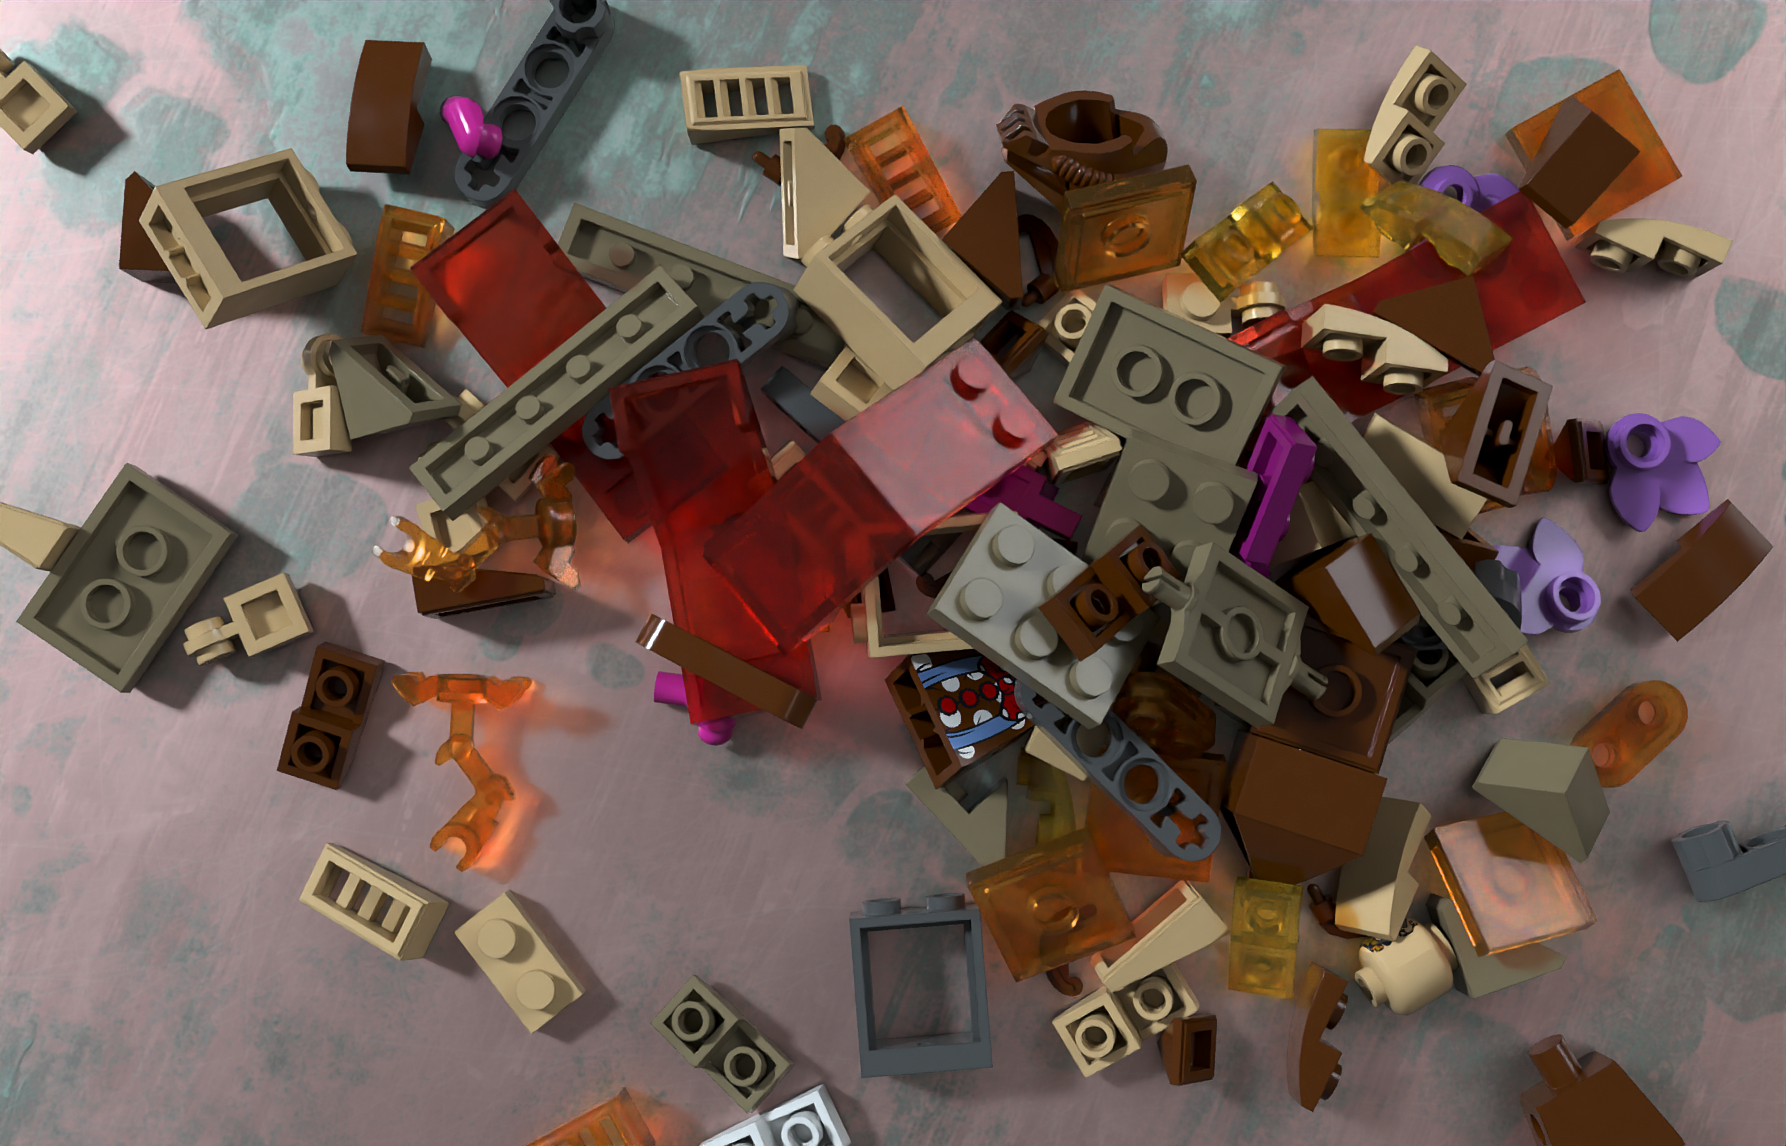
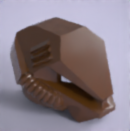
[996,90,1168,216]

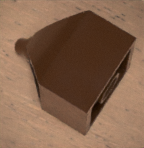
[1215,729,1388,907]

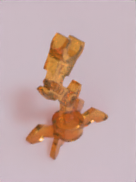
[372,453,581,593]
[392,671,532,872]

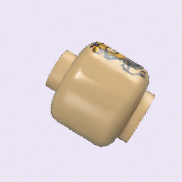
[1355,918,1458,1016]

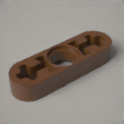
[636,613,818,729]

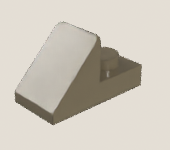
[905,765,1008,880]

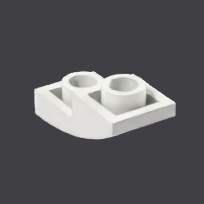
[699,1084,851,1146]

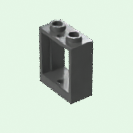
[849,893,993,1078]

